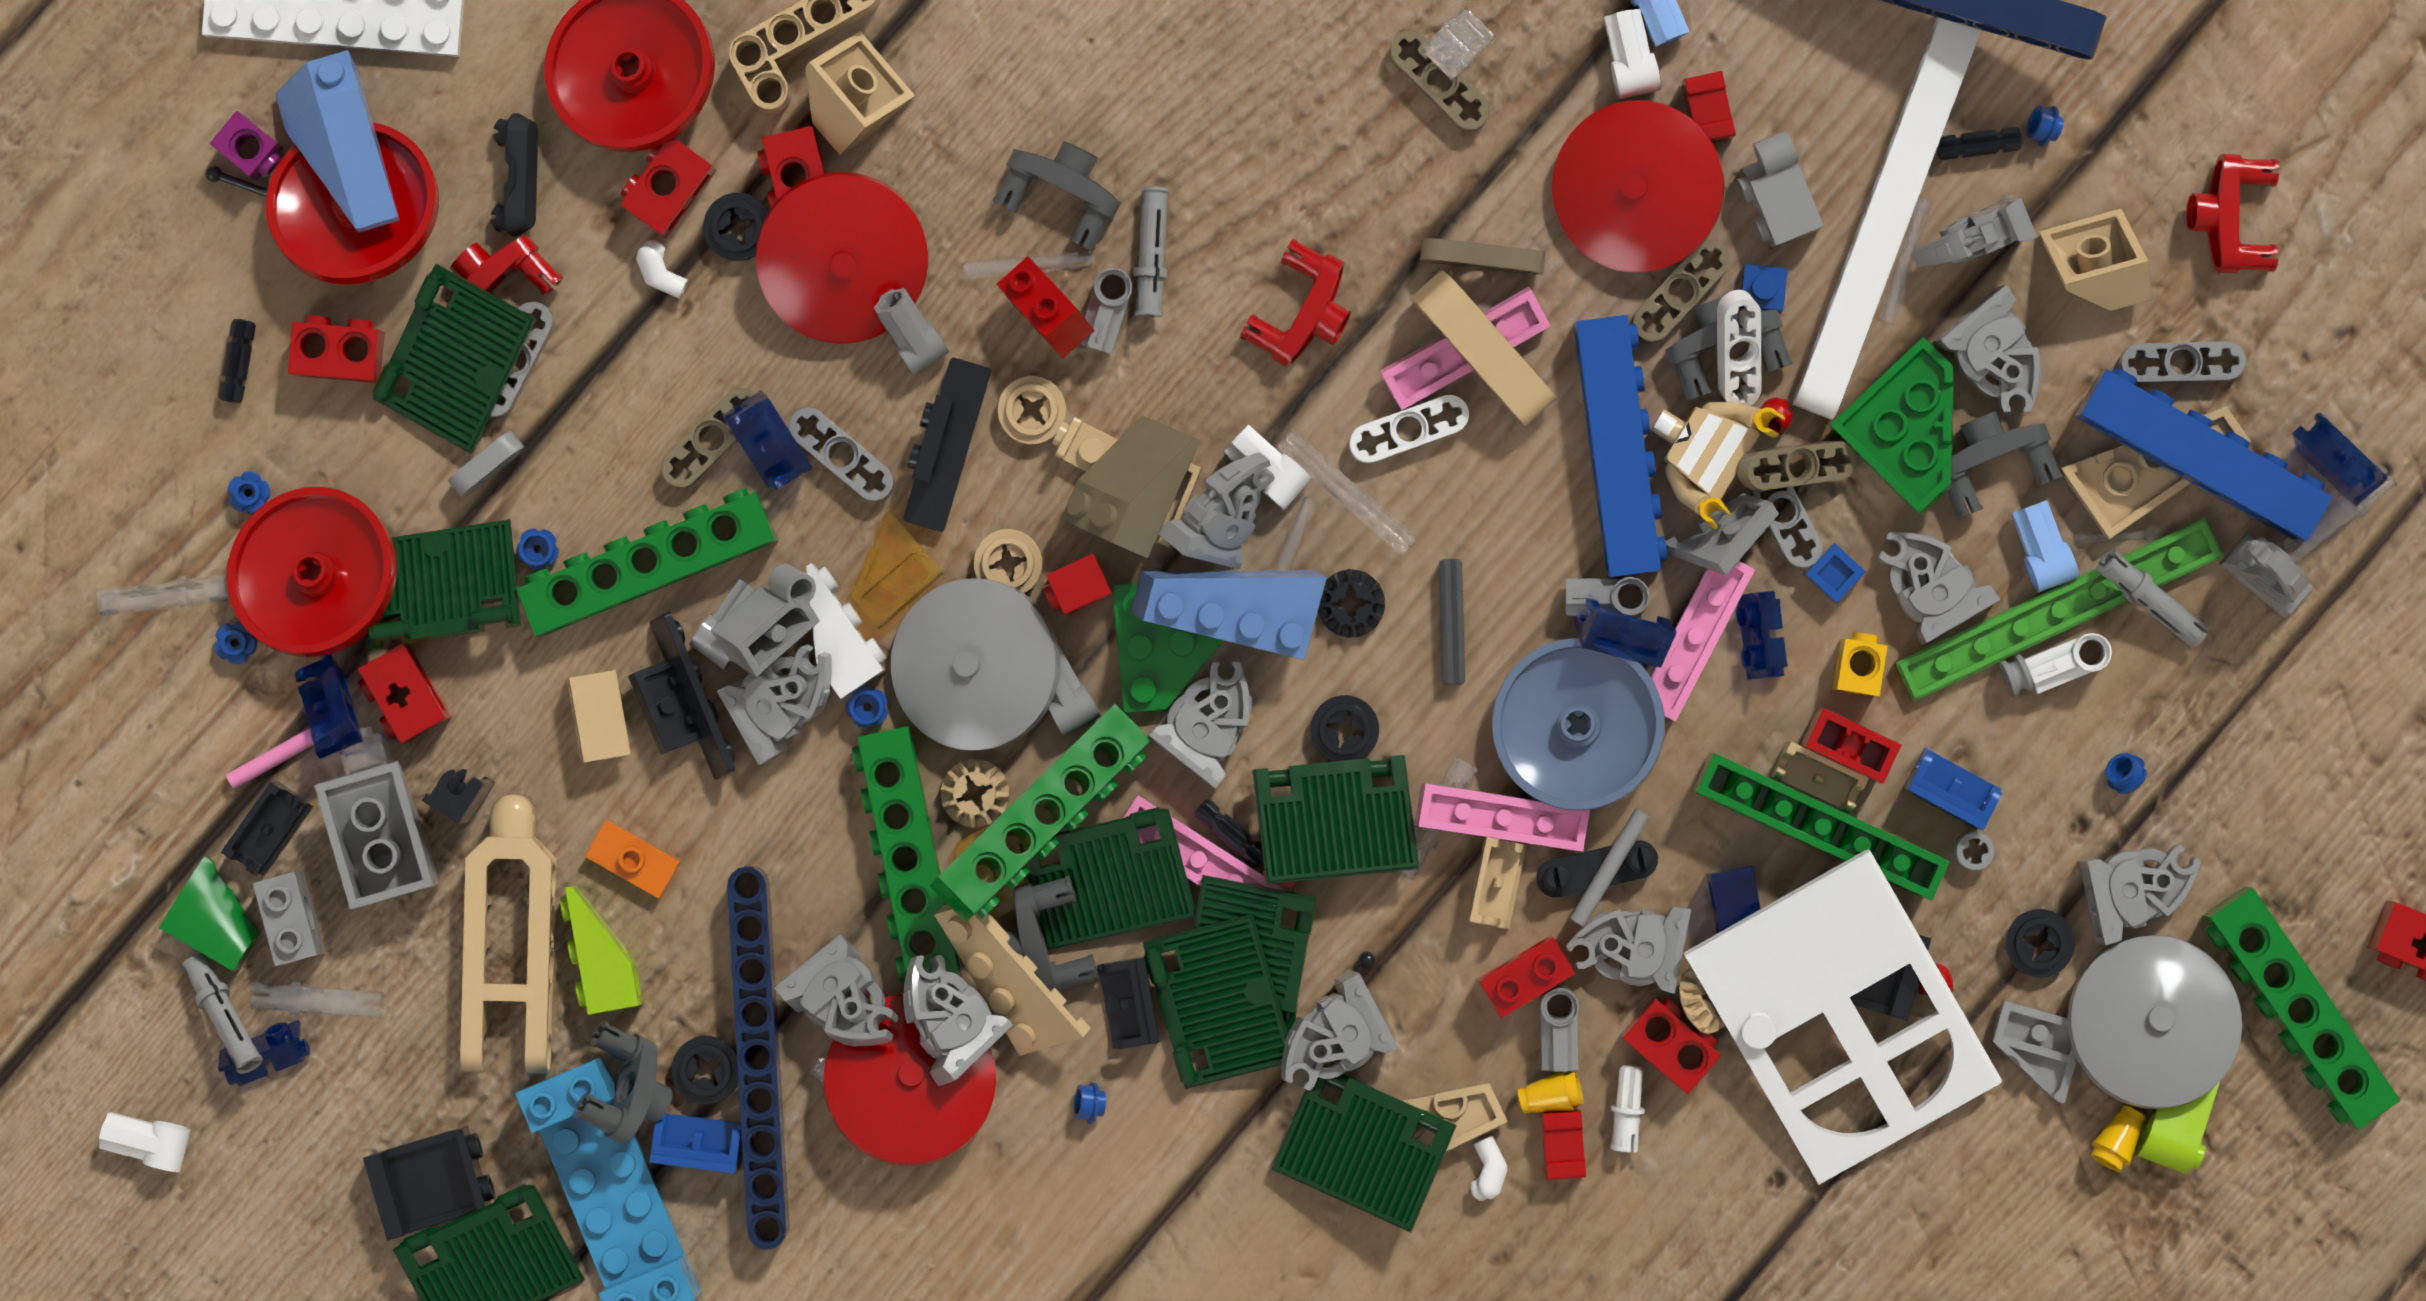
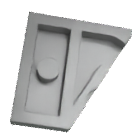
[1666,493,1779,575]
[1990,1000,2077,1104]

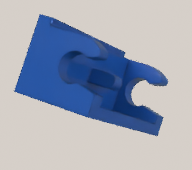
[1902,748,2002,831]
[649,1113,742,1174]

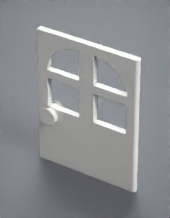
[1684,849,2002,1185]

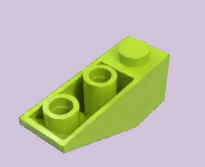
[560,885,643,1015]

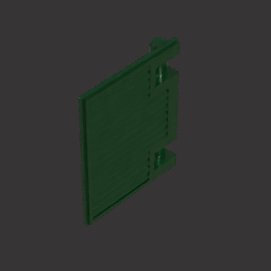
[372,264,536,454]
[366,519,521,649]
[1252,755,1420,885]
[1019,807,1196,950]
[1193,874,1316,1032]
[1143,913,1288,1089]
[1272,1065,1457,1233]
[393,1184,585,1301]

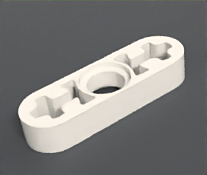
[1717,290,1761,406]
[1349,395,1469,463]

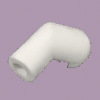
[636,240,688,299]
[1470,1135,1508,1201]

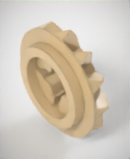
[998,376,1066,444]
[974,529,1042,593]
[941,759,1009,827]
[1680,968,1726,1034]

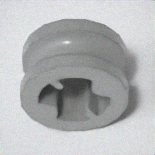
[1999,654,2035,697]
[1953,832,1994,870]

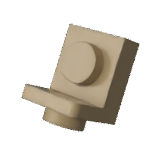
[1052,417,1117,472]

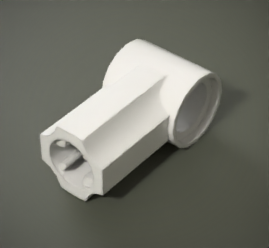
[1604,9,1661,100]
[1224,425,1312,510]
[2024,633,2112,694]
[99,1112,191,1172]

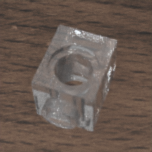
[1422,7,1496,80]
[337,726,394,776]

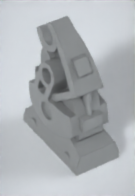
[1911,194,2037,268]
[1933,285,2042,413]
[1158,452,1275,569]
[2219,531,2313,619]
[1877,532,2001,646]
[717,644,832,765]
[1148,662,1252,789]
[2078,844,2201,945]
[1566,906,1691,994]
[774,934,899,1047]
[903,955,1013,1086]
[1281,969,1399,1091]

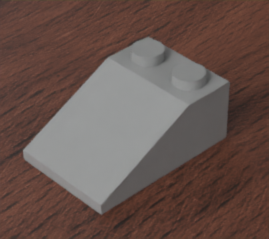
[314,761,441,910]

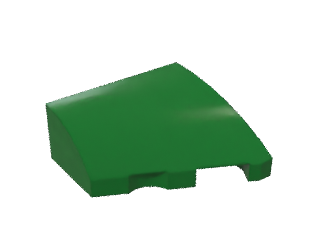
[159,856,261,971]

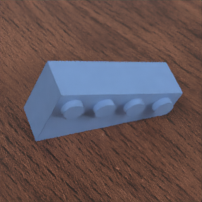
[1131,569,1327,660]

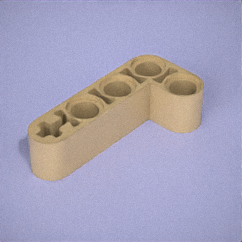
[729,0,882,114]
[1410,270,1557,427]

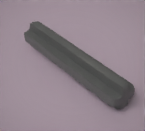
[1439,559,1465,685]

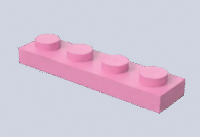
[1379,287,1551,410]
[1650,561,1755,722]
[1415,783,1590,852]
[1123,795,1282,890]

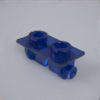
[1736,591,1788,680]
[218,1020,311,1086]

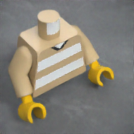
[1651,402,1785,529]

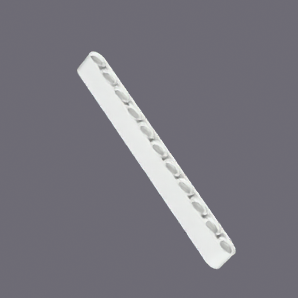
[1792,18,1981,420]

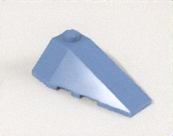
[275,50,399,233]

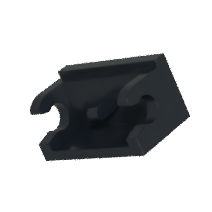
[421,769,496,824]
[221,781,313,876]
[1098,956,1160,1050]

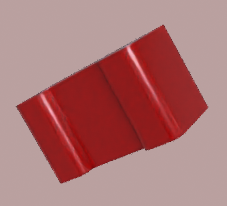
[1682,71,1736,143]
[1541,1109,1586,1180]

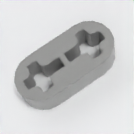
[448,431,525,498]

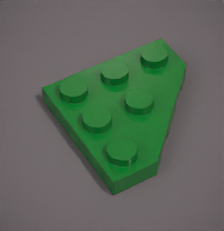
[1830,337,1954,517]
[1112,583,1224,713]

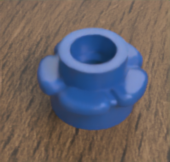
[2026,105,2064,147]
[228,471,270,514]
[516,528,559,571]
[214,622,257,664]
[846,686,888,729]
[2105,753,2147,794]
[1074,1082,1106,1125]

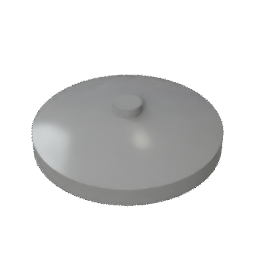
[891,579,1060,750]
[2068,936,2242,1109]

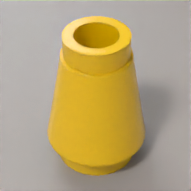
[1518,1071,1584,1114]
[2090,1105,2146,1172]

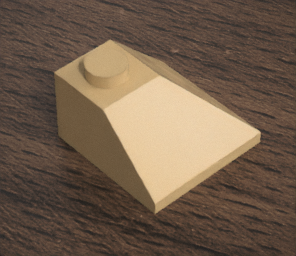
[805,31,915,155]
[2039,209,2152,311]

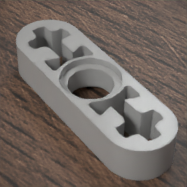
[490,302,555,418]
[2118,341,2246,383]
[789,407,894,502]
[1748,465,1823,568]

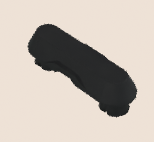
[491,113,538,237]
[1536,840,1658,897]

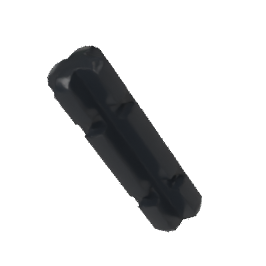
[1937,127,2022,160]
[218,319,256,403]
[1194,799,1263,868]

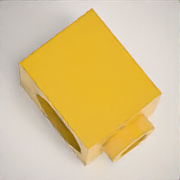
[1832,632,1888,697]

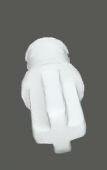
[1610,1065,1645,1152]

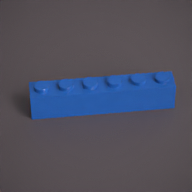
[1573,315,1667,578]
[2074,367,2333,543]

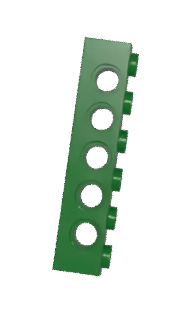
[516,488,778,637]
[930,704,1151,923]
[852,726,962,982]
[1692,753,1950,900]
[2202,886,2401,1130]

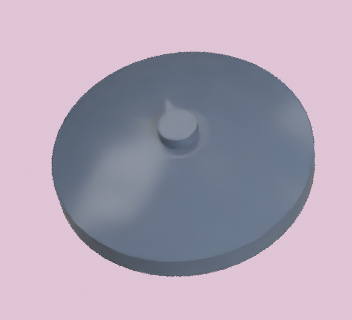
[1492,638,1665,811]

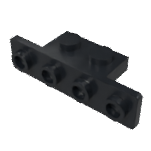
[903,357,991,532]
[628,612,735,779]

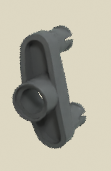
[992,141,1121,251]
[1665,297,1793,401]
[1947,411,2063,519]
[1004,875,1100,995]
[574,1021,672,1145]

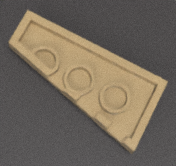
[2059,406,2251,540]
[934,904,1091,1056]
[1403,1083,1508,1152]

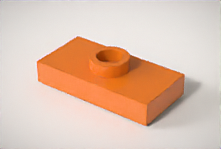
[585,819,682,899]

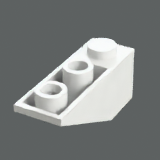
[806,563,887,699]

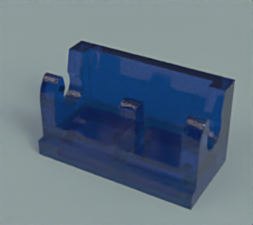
[722,390,813,490]
[2292,413,2388,507]
[1574,598,1677,668]
[295,654,363,759]
[1706,865,1761,934]

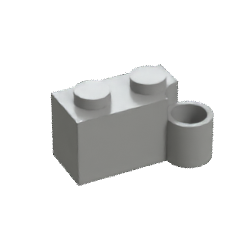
[1737,131,1824,249]
[711,563,820,677]

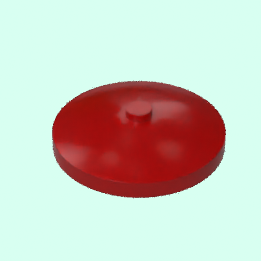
[544,0,715,152]
[1552,100,1725,273]
[265,122,439,285]
[756,172,928,344]
[226,487,397,657]
[823,994,996,1166]

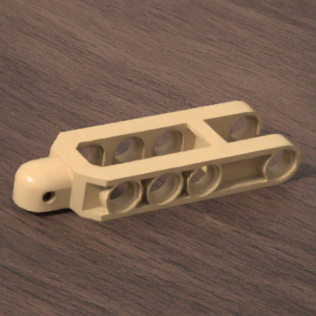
[460,794,557,1074]

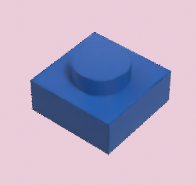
[1739,264,1788,312]
[1804,543,1866,604]

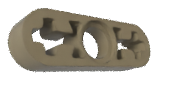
[1390,30,1490,132]
[1420,238,1546,275]
[1632,240,1730,343]
[661,388,762,488]
[1737,441,1857,490]

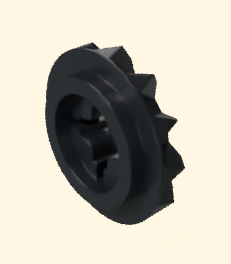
[703,193,768,261]
[1318,569,1385,638]
[1311,695,1379,762]
[2005,909,2075,978]
[672,1035,738,1104]

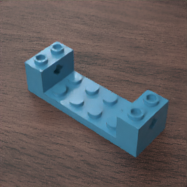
[515,1056,702,1301]

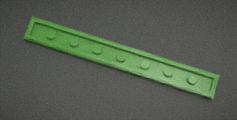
[1894,517,2224,702]

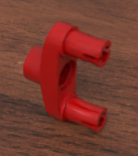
[2186,154,2279,274]
[446,235,563,308]
[1240,239,1351,367]

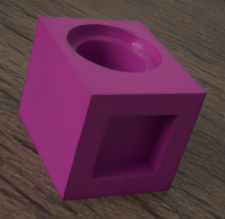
[209,111,284,181]

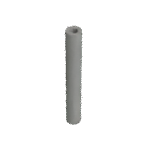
[1570,808,1651,927]

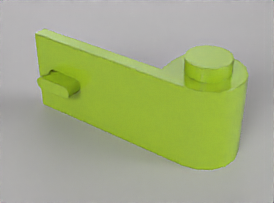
[2136,1082,2220,1174]

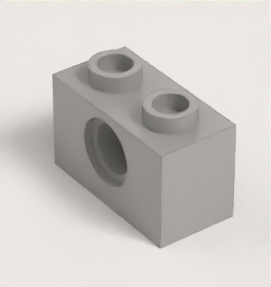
[253,871,325,966]

